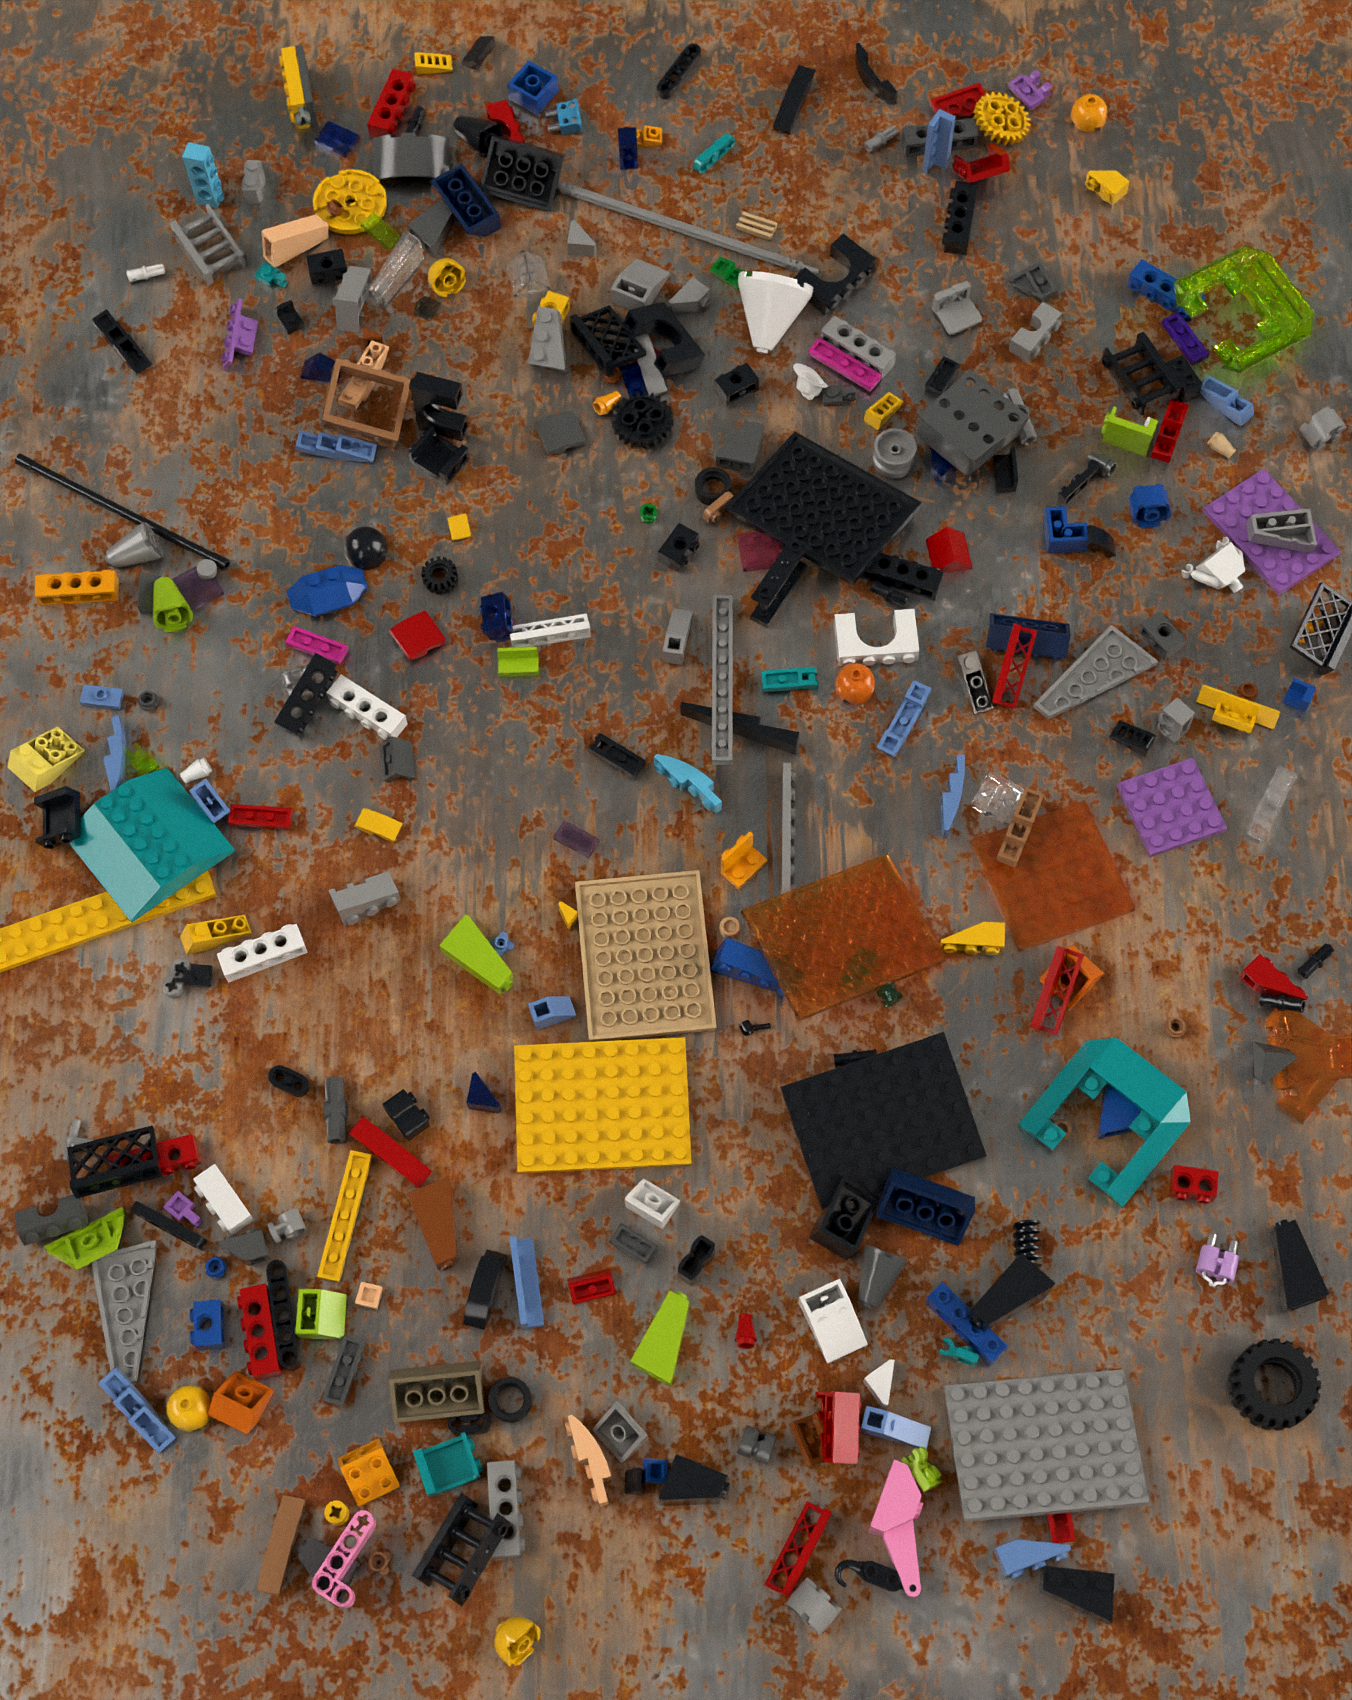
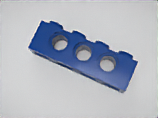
[1127,259,1206,322]
[925,1282,1008,1367]

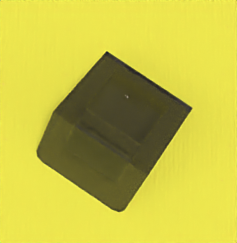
[414,296,441,321]

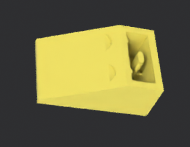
[8,726,85,792]

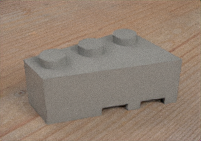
[333,266,372,333]
[328,871,401,926]

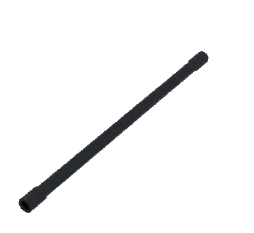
[15,453,231,570]

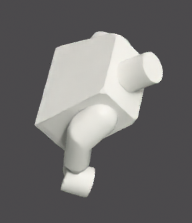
[1181,537,1245,593]

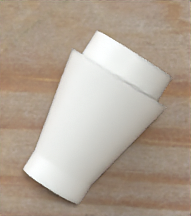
[180,757,212,784]

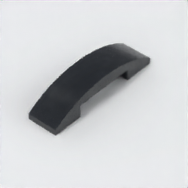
[855,43,897,105]

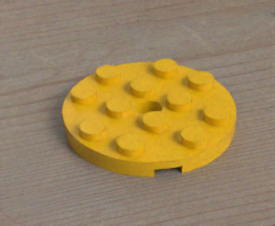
[313,169,387,235]

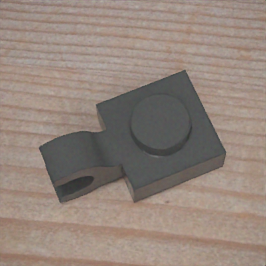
[822,385,856,407]

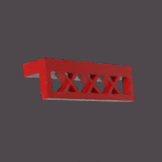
[992,624,1037,709]
[1030,946,1085,1036]
[764,1501,832,1599]

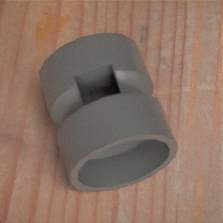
[737,1425,777,1465]

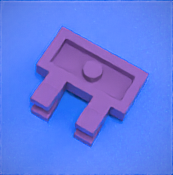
[1008,70,1052,111]

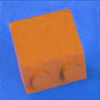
[1039,945,1104,1009]
[208,1371,274,1434]

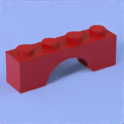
[486,99,525,143]

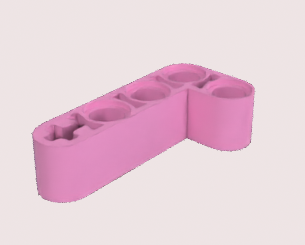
[312,1510,376,1609]

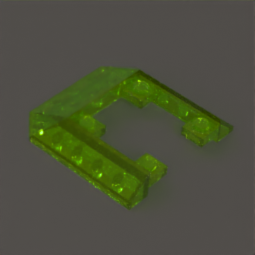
[1174,245,1314,373]

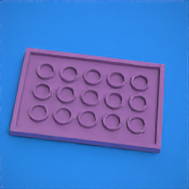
[1203,469,1341,595]

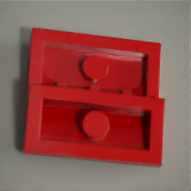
[389,610,446,661]

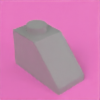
[669,277,711,314]

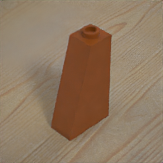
[407,1176,458,1270]

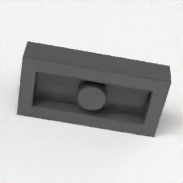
[380,736,415,783]

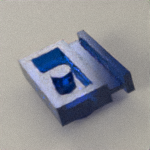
[314,121,360,158]

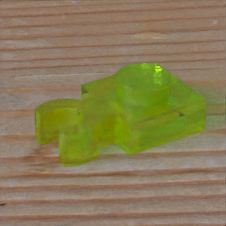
[126,743,160,776]

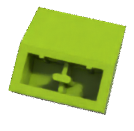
[295,1289,347,1340]

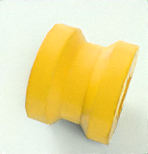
[324,1500,350,1526]

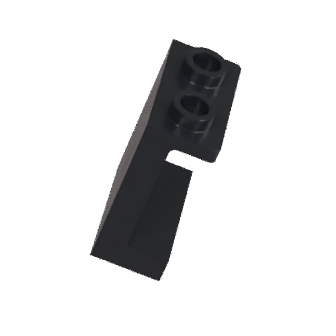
[408,426,470,485]
[34,786,81,849]

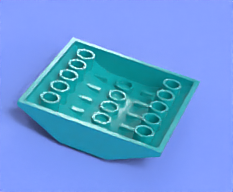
[69,768,235,923]

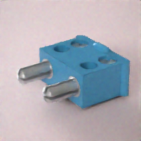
[545,98,583,135]

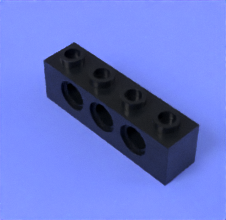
[942,181,978,255]
[860,552,944,601]
[274,653,338,736]

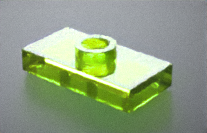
[361,211,402,251]

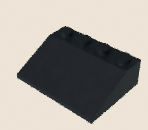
[480,134,566,212]

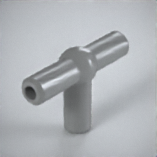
[63,1119,94,1162]

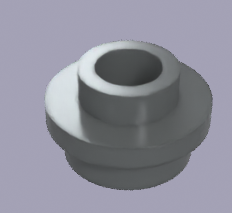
[138,691,159,710]

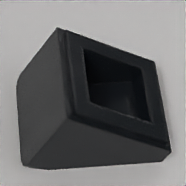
[624,1468,643,1495]

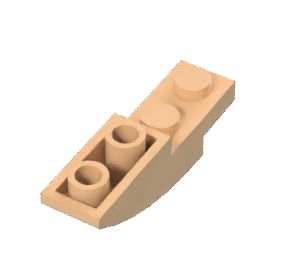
[338,341,389,410]
[565,1415,612,1507]

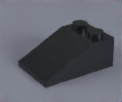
[809,1176,880,1260]

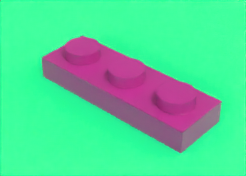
[285,626,349,666]

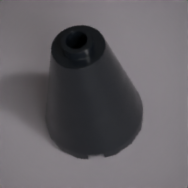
[453,115,503,158]

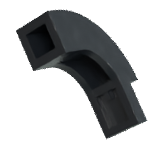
[463,1250,508,1330]

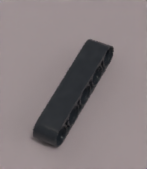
[266,1260,302,1371]

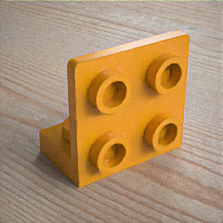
[721,831,768,890]
[337,1438,400,1506]

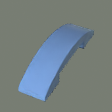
[876,680,932,757]

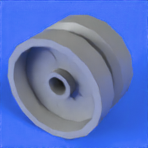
[872,428,917,479]

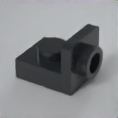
[275,300,305,335]

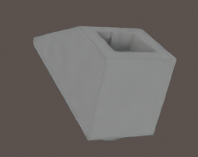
[662,608,693,665]

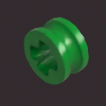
[640,503,657,523]

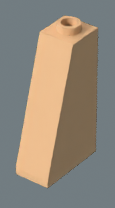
[262,214,329,268]

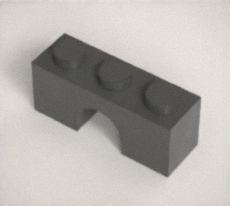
[15,1194,89,1246]

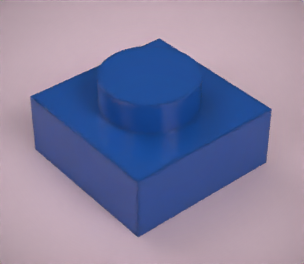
[642,1458,668,1484]

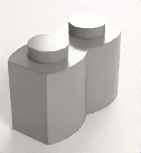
[241,160,266,204]

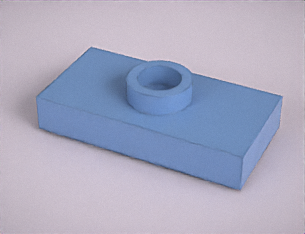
[79,685,124,710]

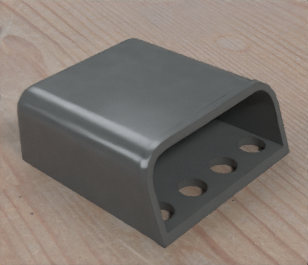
[916,369,1029,475]

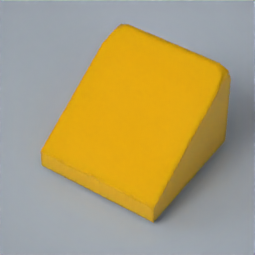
[447,514,471,541]
[558,901,578,931]

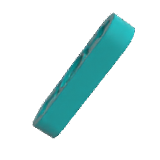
[693,133,736,174]

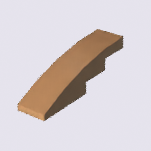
[996,787,1045,868]
[256,1495,306,1596]

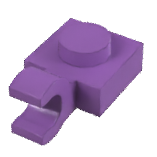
[163,1191,203,1228]

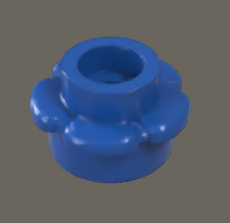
[205,1257,227,1278]

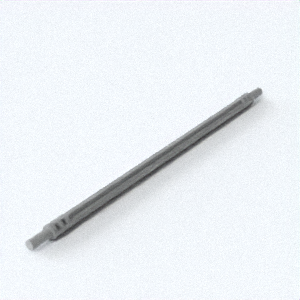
[557,182,820,277]

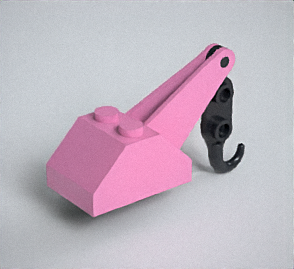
[835,1460,924,1598]

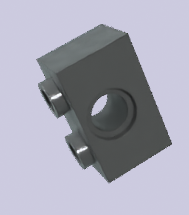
[1138,611,1186,661]

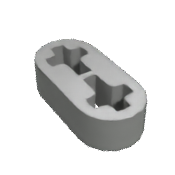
[162,959,190,999]

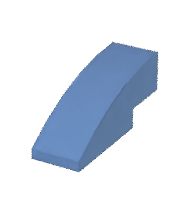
[1200,375,1254,426]

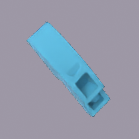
[654,754,722,814]

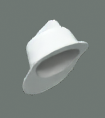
[793,364,828,400]

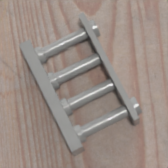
[169,204,247,286]

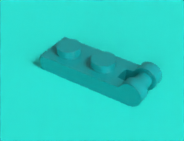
[761,667,819,692]

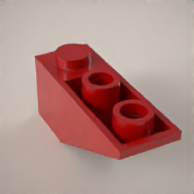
[1239,954,1308,1001]

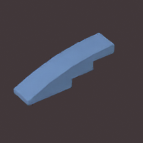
[294,430,377,463]
[103,715,127,791]
[941,754,965,838]
[98,1366,176,1453]

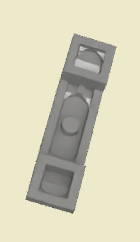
[633,333,668,397]

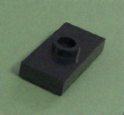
[925,356,960,395]

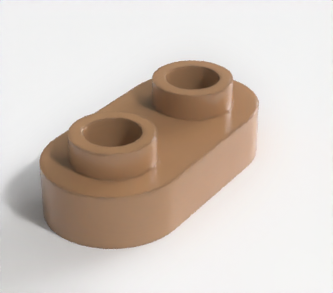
[702,491,735,523]

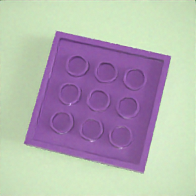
[1117,758,1227,857]

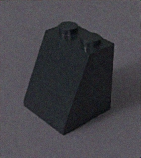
[659,1454,730,1506]

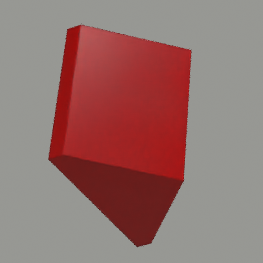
[926,527,972,573]

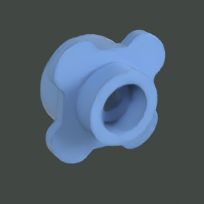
[489,932,514,956]

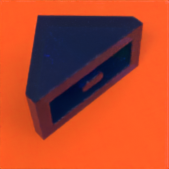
[301,352,341,383]
[467,1072,502,1113]

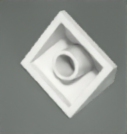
[625,1178,681,1230]

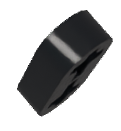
[448,1412,492,1436]

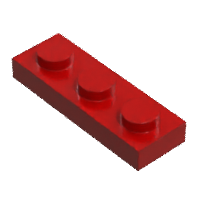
[228,804,293,830]

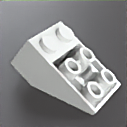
[798,1279,868,1364]

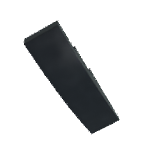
[773,65,816,134]
[91,309,152,375]

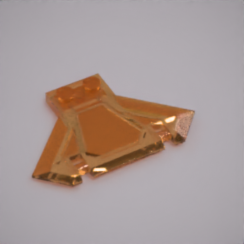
[1265,1008,1352,1124]

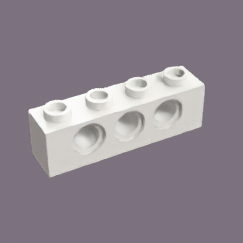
[326,675,407,740]
[217,924,308,983]

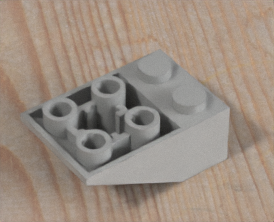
[611,259,670,310]

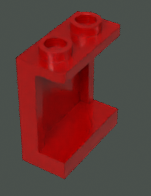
[952,143,1010,183]

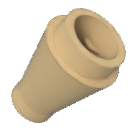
[1207,432,1236,459]

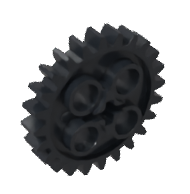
[611,391,674,449]

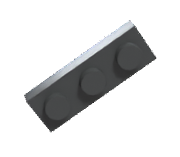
[321,1335,366,1408]

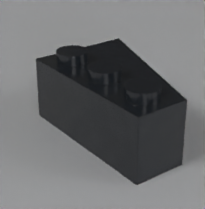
[1039,1565,1115,1625]

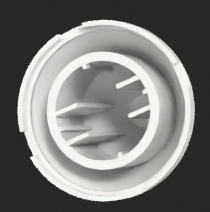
[738,271,813,354]

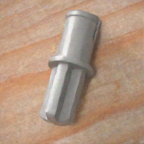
[864,126,898,153]

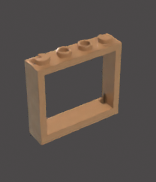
[319,358,411,449]

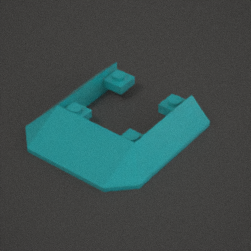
[1018,1038,1191,1208]

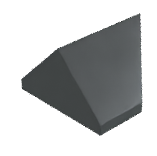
[1252,1041,1297,1084]

